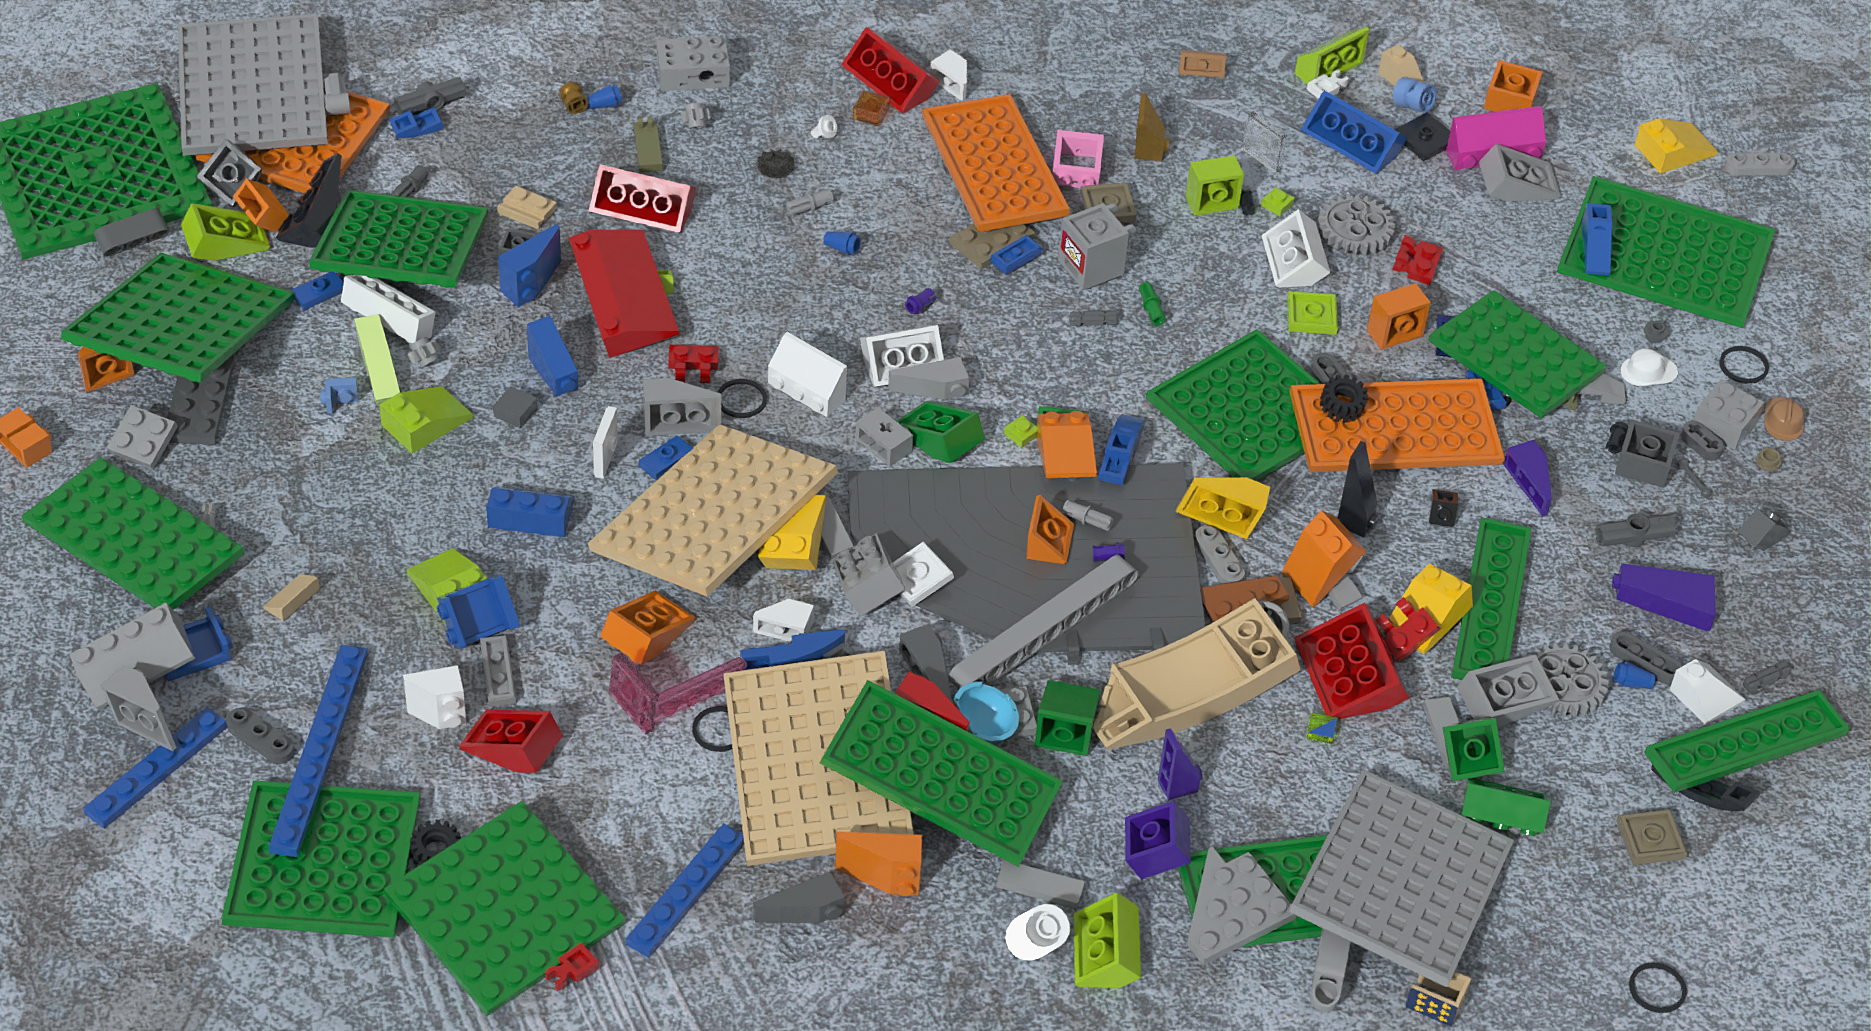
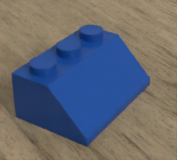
[486,486,575,537]

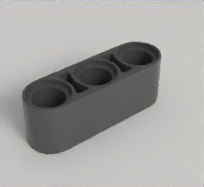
[93,208,170,257]

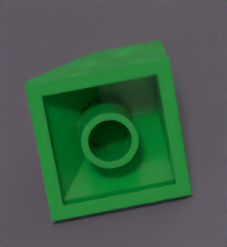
[1442,718,1505,781]

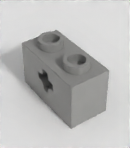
[855,407,913,467]

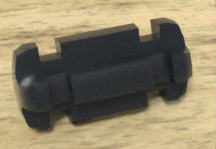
[1240,189,1256,216]

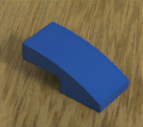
[389,107,444,138]

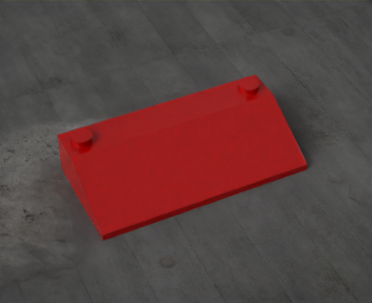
[568,230,680,358]

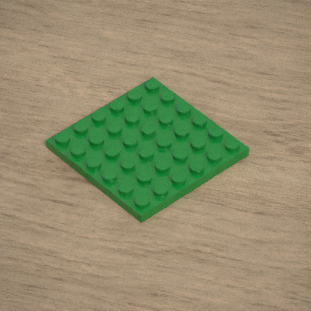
[309,190,488,288]
[1146,329,1320,481]
[221,780,421,938]
[384,801,626,1016]

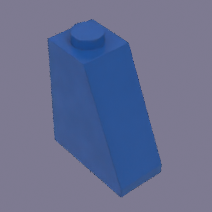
[527,316,578,397]

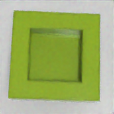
[1261,187,1295,216]
[1004,415,1037,448]

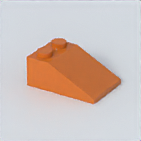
[1037,411,1097,478]
[1282,510,1366,607]
[600,590,696,665]
[835,832,922,896]

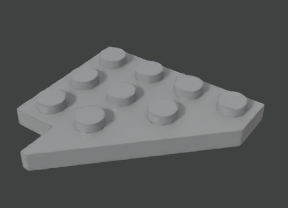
[1187,846,1297,965]

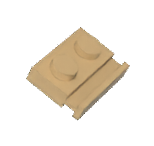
[497,185,557,230]

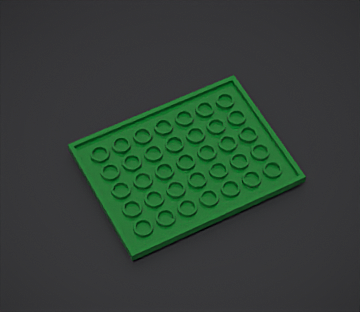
[1557,176,1775,328]

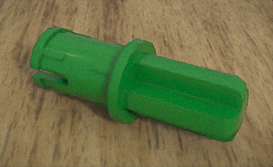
[1138,281,1166,326]

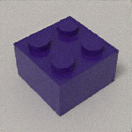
[1125,801,1191,879]

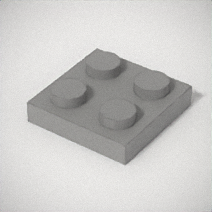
[107,405,178,469]

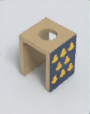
[1406,971,1471,1027]

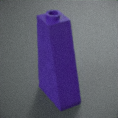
[1612,563,1716,631]

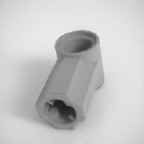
[324,73,350,116]

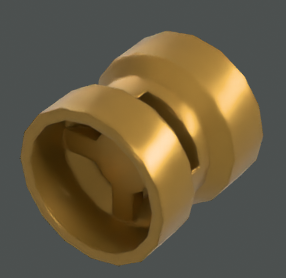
[559,81,588,114]

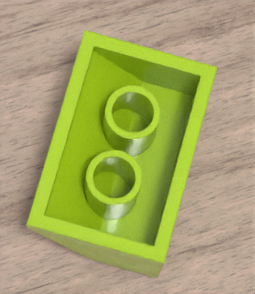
[1295,27,1369,85]
[1073,892,1141,989]

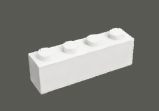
[341,275,435,343]

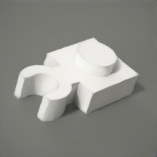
[1307,70,1349,99]

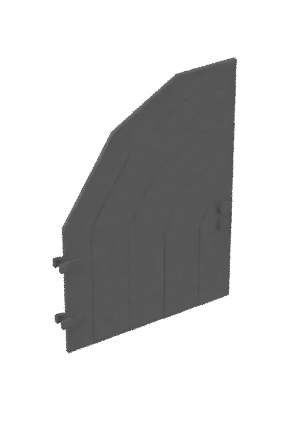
[848,464,1205,665]

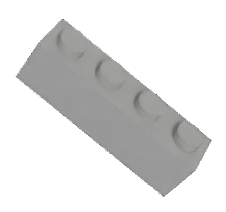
[70,603,195,710]

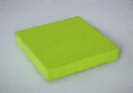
[1287,291,1338,335]

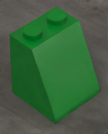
[1034,680,1101,756]

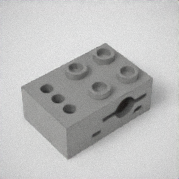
[656,36,730,91]

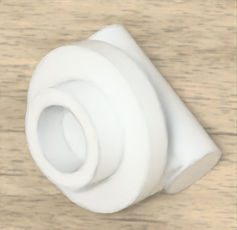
[811,115,837,139]

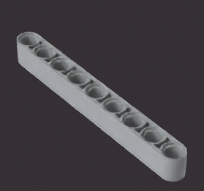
[948,555,1139,689]

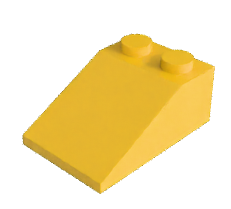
[1635,118,1718,174]
[1176,478,1270,539]
[758,495,827,570]
[1383,563,1473,655]

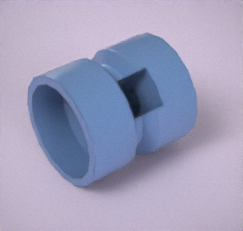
[1393,77,1437,113]

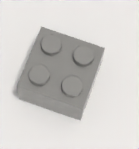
[1693,379,1765,450]

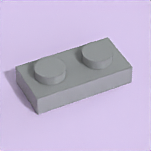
[1000,686,1037,738]

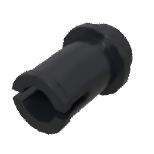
[1606,421,1628,453]

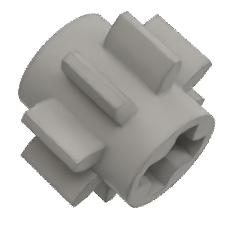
[681,103,710,129]
[407,337,440,367]

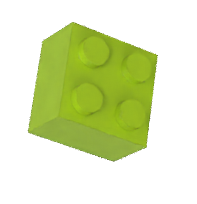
[1185,155,1244,216]

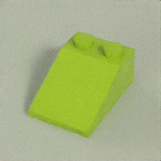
[181,203,270,261]
[379,386,473,454]
[406,548,487,624]

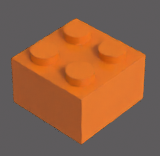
[1484,60,1543,112]
[1367,283,1431,350]

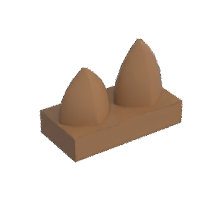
[1179,50,1226,78]

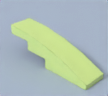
[354,314,400,404]

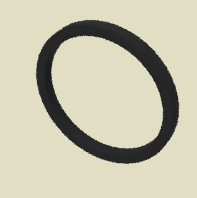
[1719,346,1769,384]
[718,379,767,418]
[692,706,733,752]
[1629,963,1687,1013]

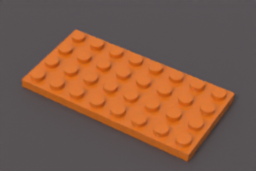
[922,94,1070,232]
[1289,378,1505,472]

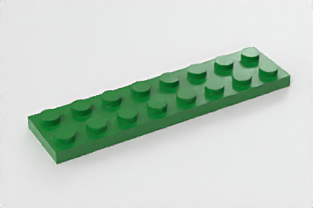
[1451,517,1532,680]
[1644,690,1850,793]

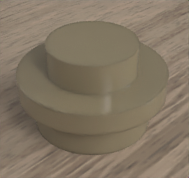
[1756,448,1782,471]

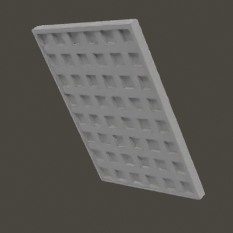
[178,14,328,156]
[1289,769,1514,987]

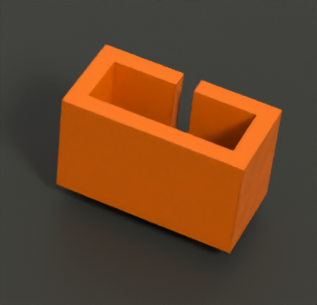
[233,178,289,233]
[0,407,53,468]

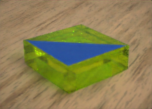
[1306,712,1337,744]

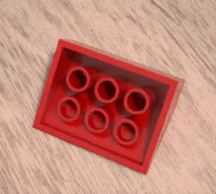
[1294,602,1410,721]

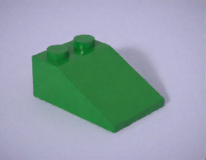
[896,401,985,463]

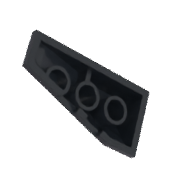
[276,153,342,248]
[1337,441,1379,537]

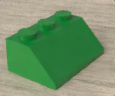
[1461,778,1551,836]

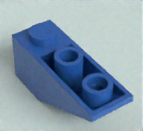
[1582,203,1612,275]

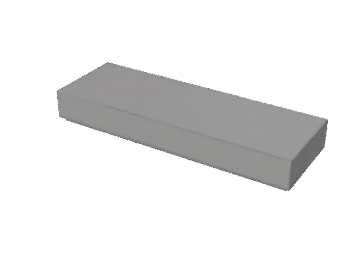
[480,635,516,707]
[1423,697,1459,769]
[996,860,1085,909]

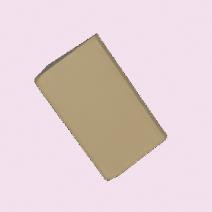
[263,574,320,621]

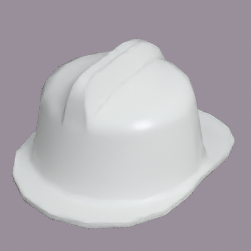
[1620,348,1678,386]
[1006,904,1070,960]

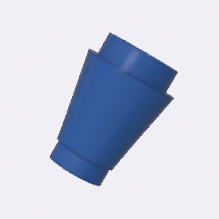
[586,84,622,109]
[823,231,861,256]
[1613,661,1655,689]

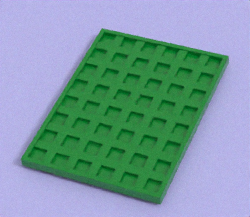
[61,253,294,382]

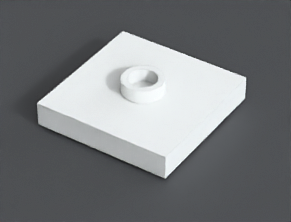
[593,406,618,479]
[893,542,954,607]

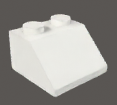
[403,665,466,729]

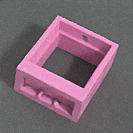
[1052,130,1104,188]

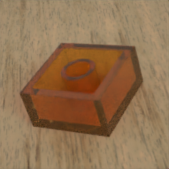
[852,90,890,127]

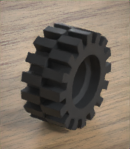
[1320,375,1368,423]
[410,819,461,866]

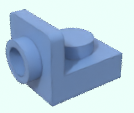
[321,377,358,414]

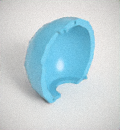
[952,682,1019,745]

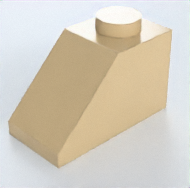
[1378,44,1424,87]

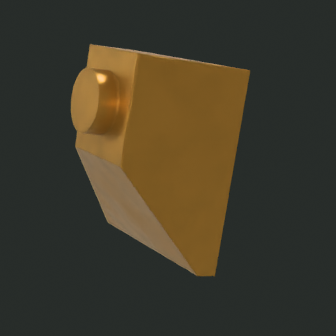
[1134,93,1169,162]

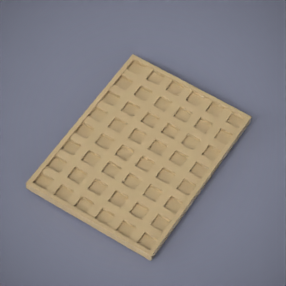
[588,425,838,597]
[723,651,914,866]

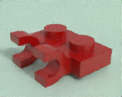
[1392,235,1443,285]
[668,345,719,383]
[1375,597,1441,663]

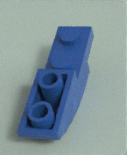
[1098,414,1146,485]
[740,629,845,671]

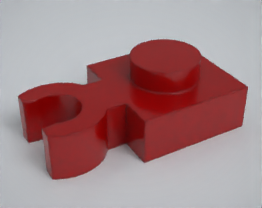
[545,943,599,991]

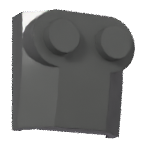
[197,139,263,207]

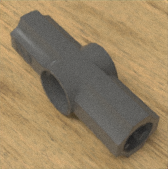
[393,76,466,115]
[1595,513,1676,547]

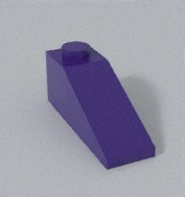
[1503,440,1552,517]
[1157,728,1203,800]

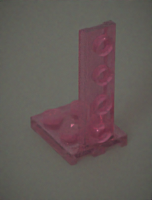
[609,652,747,735]

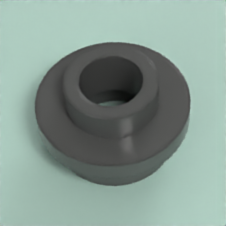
[1644,321,1669,343]

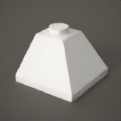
[1670,659,1746,725]

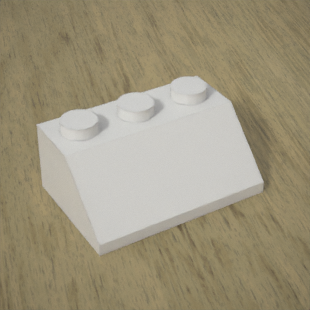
[1262,209,1330,288]
[860,325,944,387]
[768,332,847,417]

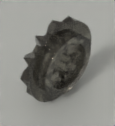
[757,148,794,178]

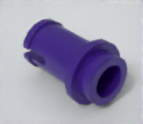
[905,288,936,314]
[1093,542,1125,562]

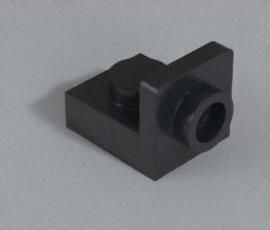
[1429,489,1458,527]

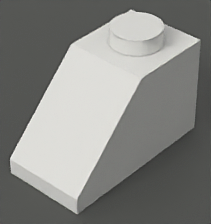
[930,49,967,101]
[753,599,814,642]

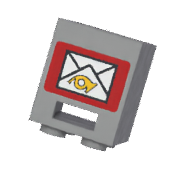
[1058,203,1136,290]

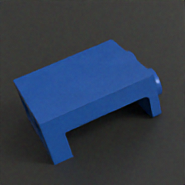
[436,575,521,649]
[165,607,233,682]

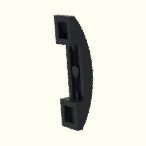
[1651,765,1760,812]

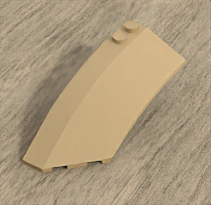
[1093,598,1300,750]

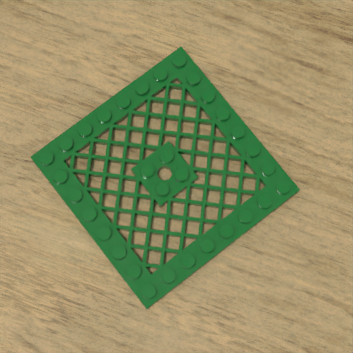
[0,83,212,260]

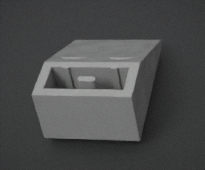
[833,533,905,617]

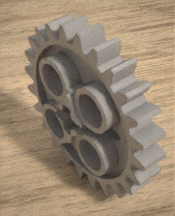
[1317,194,1395,255]
[1528,643,1609,718]

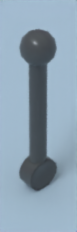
[1677,459,1711,498]

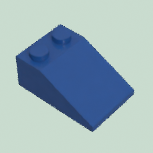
[498,224,561,307]

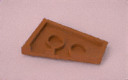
[1200,576,1289,622]

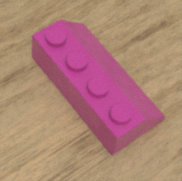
[1446,106,1546,170]

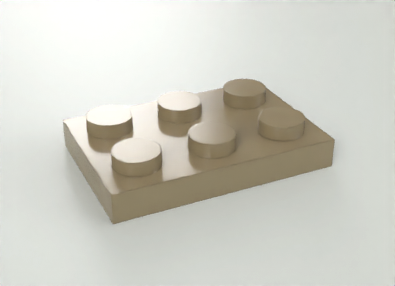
[949,223,1035,269]

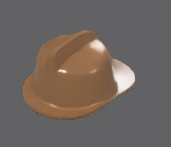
[1764,397,1805,441]

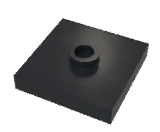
[1394,112,1450,161]

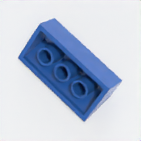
[1301,90,1408,174]

